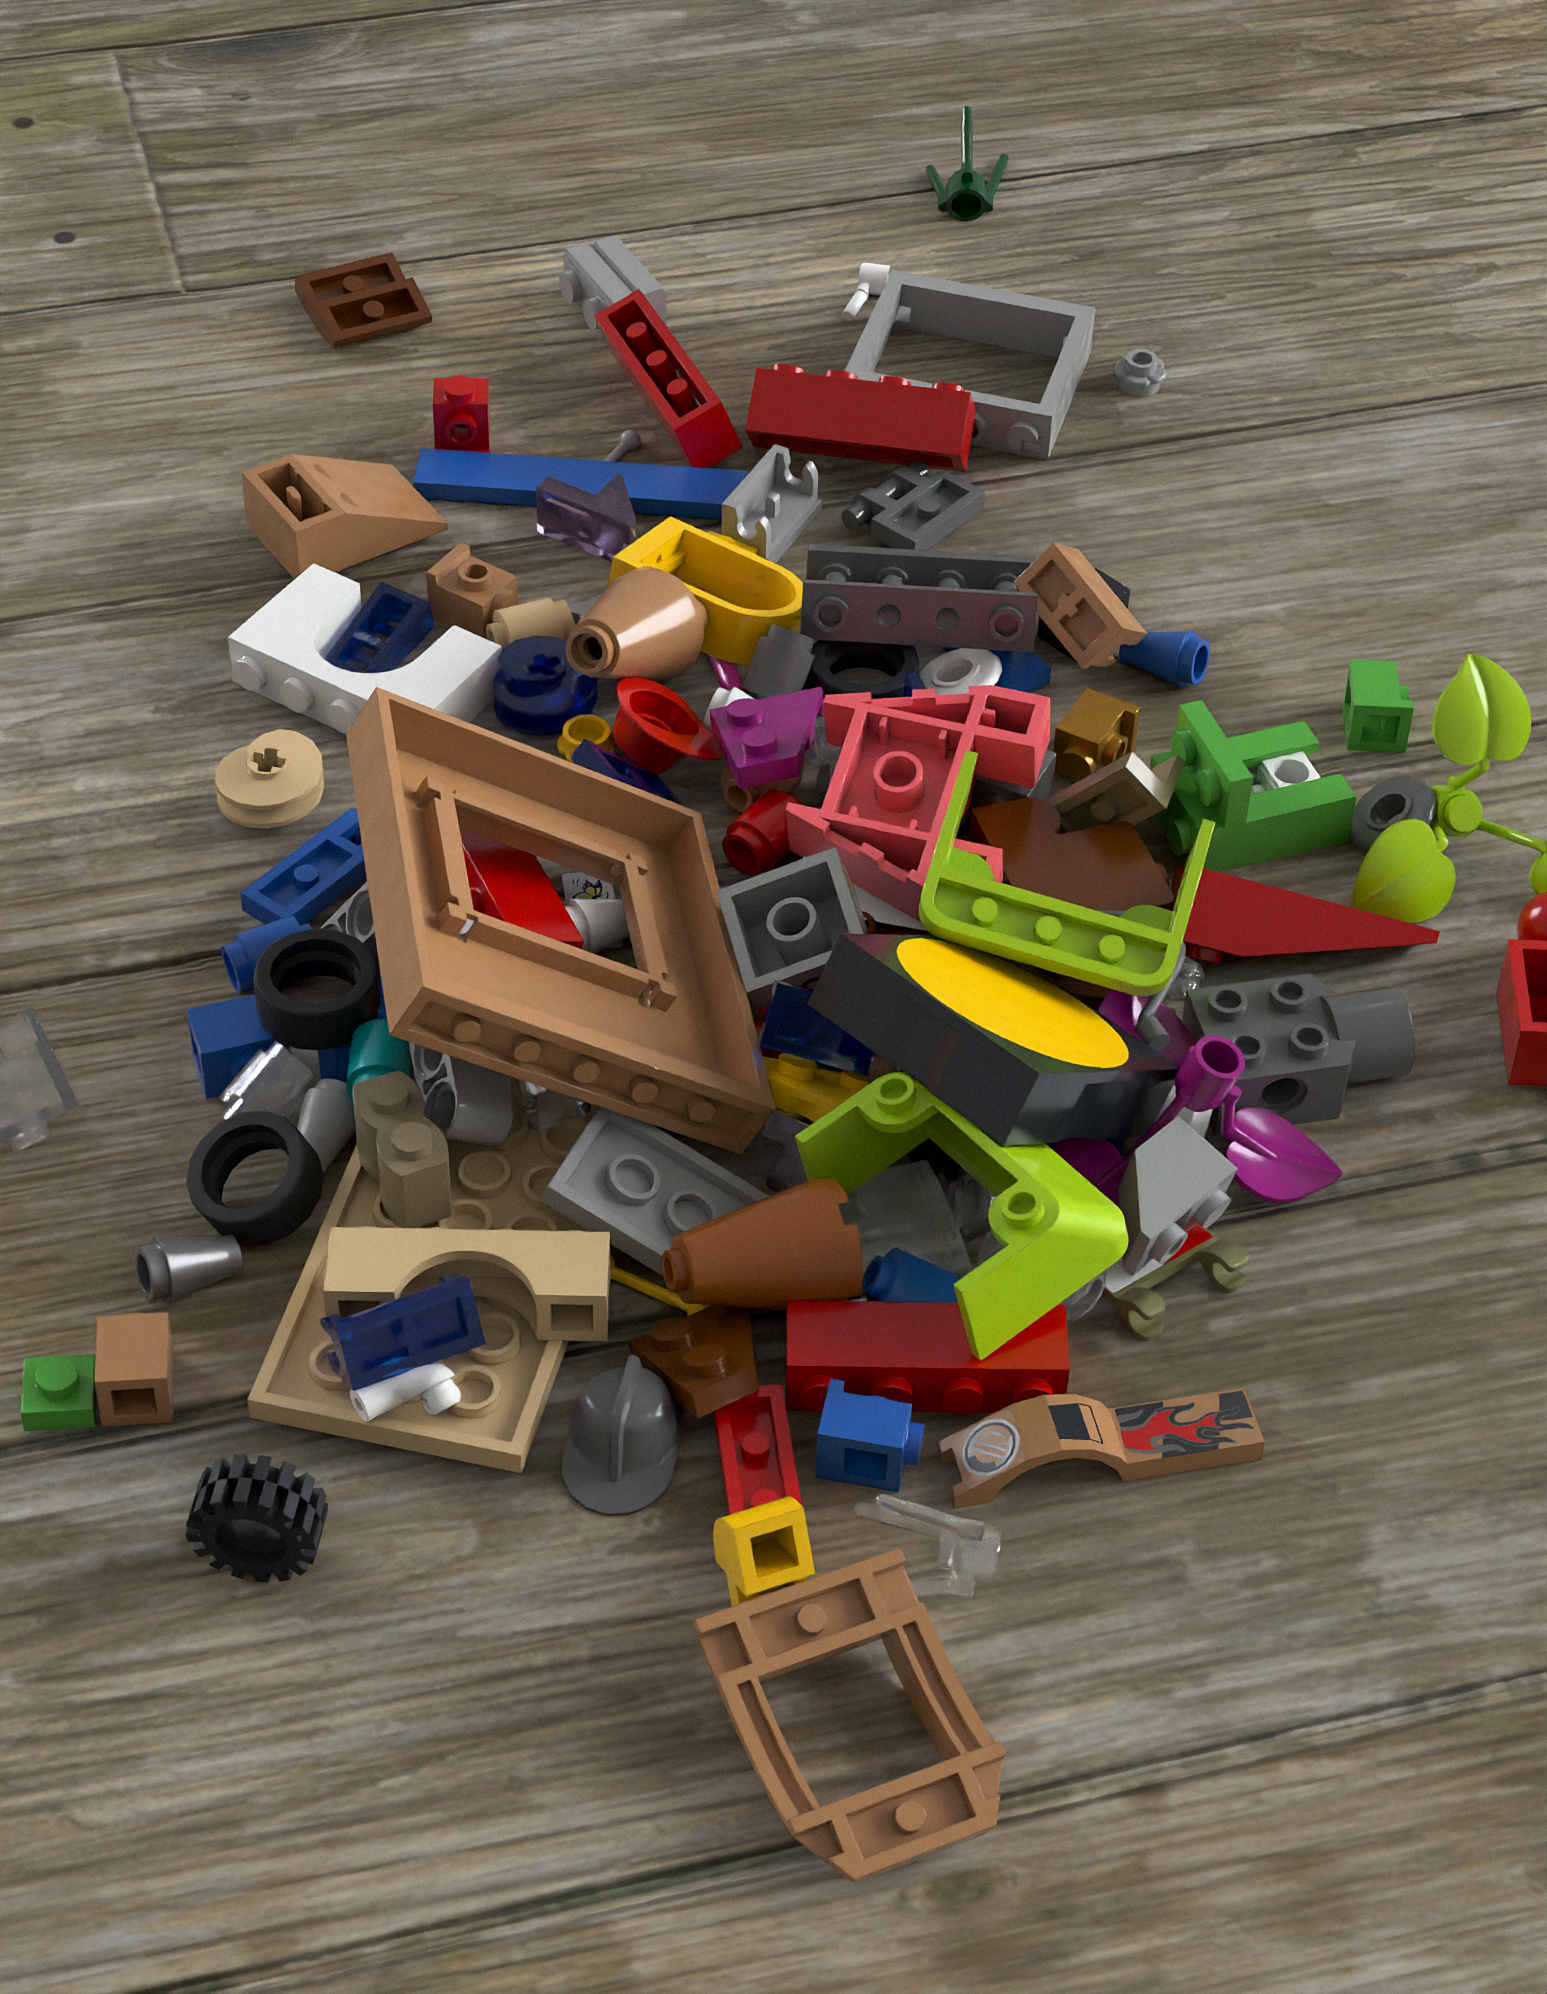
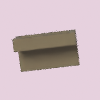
[1046,751,1186,834]

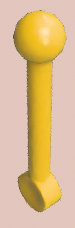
[610,1255,712,1316]

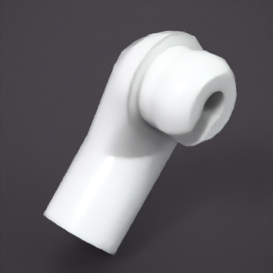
[350,1364,461,1422]

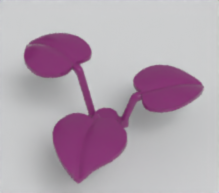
[1053,989,1343,1208]

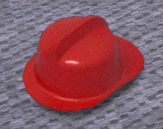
[612,677,724,775]

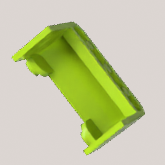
[919,750,1216,996]
[795,1072,1128,1361]

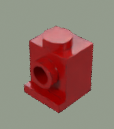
[433,376,490,453]

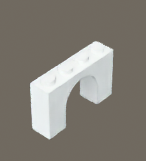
[228,563,503,734]

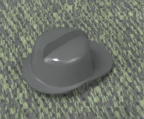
[562,1355,684,1516]

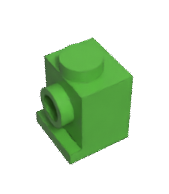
[1342,659,1414,752]

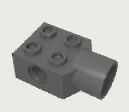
[1182,973,1415,1136]

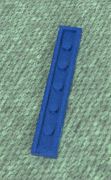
[413,448,748,520]

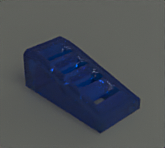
[324,581,435,673]

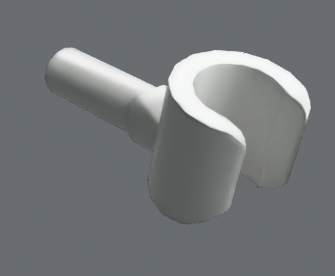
[842,263,890,321]

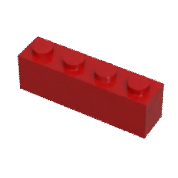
[594,289,743,468]
[745,364,976,472]
[459,827,584,949]
[785,1300,1070,1415]

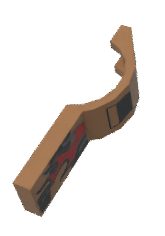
[937,1387,1265,1509]

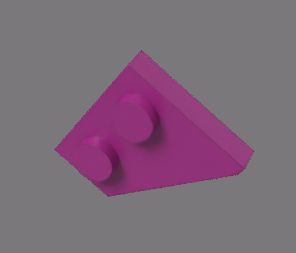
[709,687,824,789]

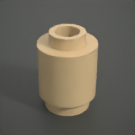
[486,597,575,667]

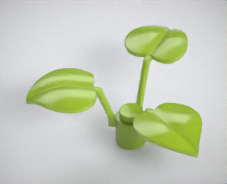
[1350,653,1547,923]

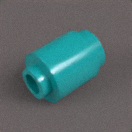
[346,1019,414,1106]

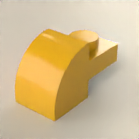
[713,1496,815,1606]

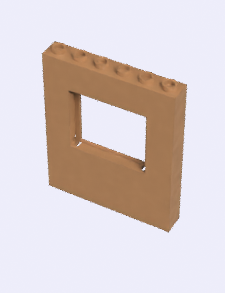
[346,687,776,1155]

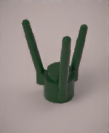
[926,106,1009,221]

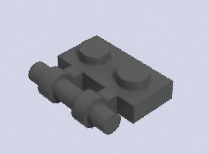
[841,460,985,550]

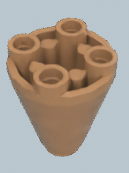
[565,566,708,684]

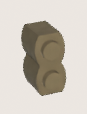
[353,1070,452,1228]

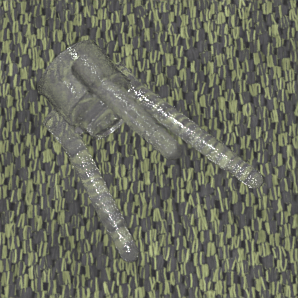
[854,1494,1001,1598]

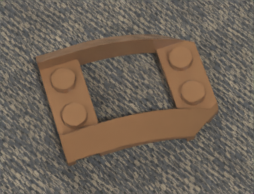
[693,1548,1007,1883]

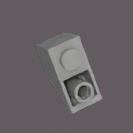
[1118,1115,1238,1276]

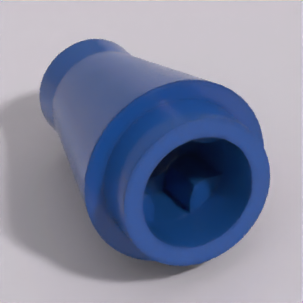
[1119,631,1210,688]

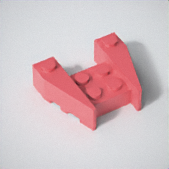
[785,685,1050,923]

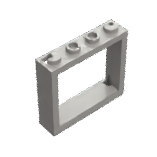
[845,270,1096,460]

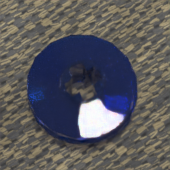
[493,636,598,736]

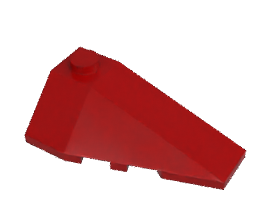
[1171,868,1440,965]

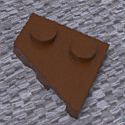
[628,1305,759,1418]

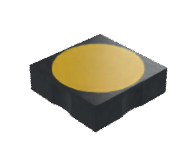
[807,933,1180,1146]

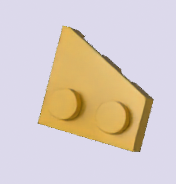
[763,1053,879,1122]

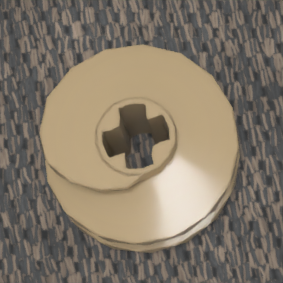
[215,729,325,829]

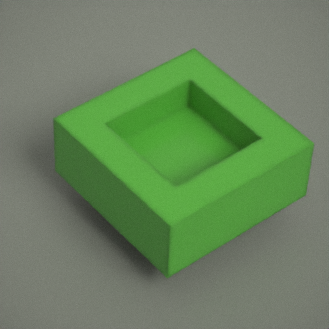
[21,1354,97,1431]

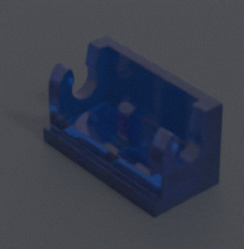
[320,1272,486,1391]

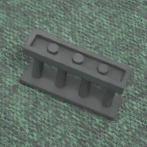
[800,544,1038,652]

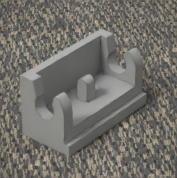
[721,444,822,564]

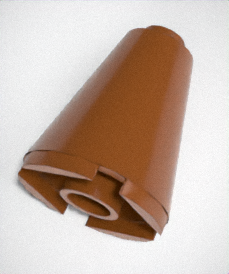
[662,1176,863,1311]

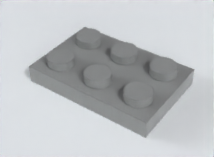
[540,1107,769,1276]

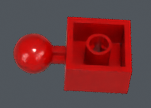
[1496,891,1547,1086]

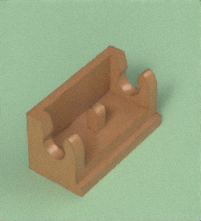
[1012,543,1148,669]

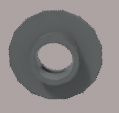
[1349,776,1437,853]

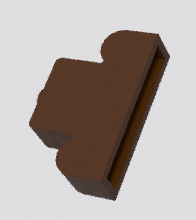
[968,798,1174,998]

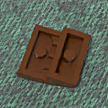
[295,252,432,348]

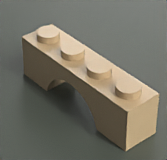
[323,1226,610,1341]

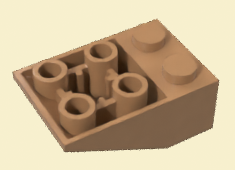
[241,454,448,579]

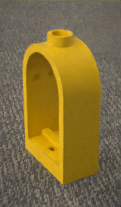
[608,516,803,666]

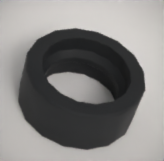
[807,640,920,717]
[253,929,381,1051]
[186,1111,324,1246]

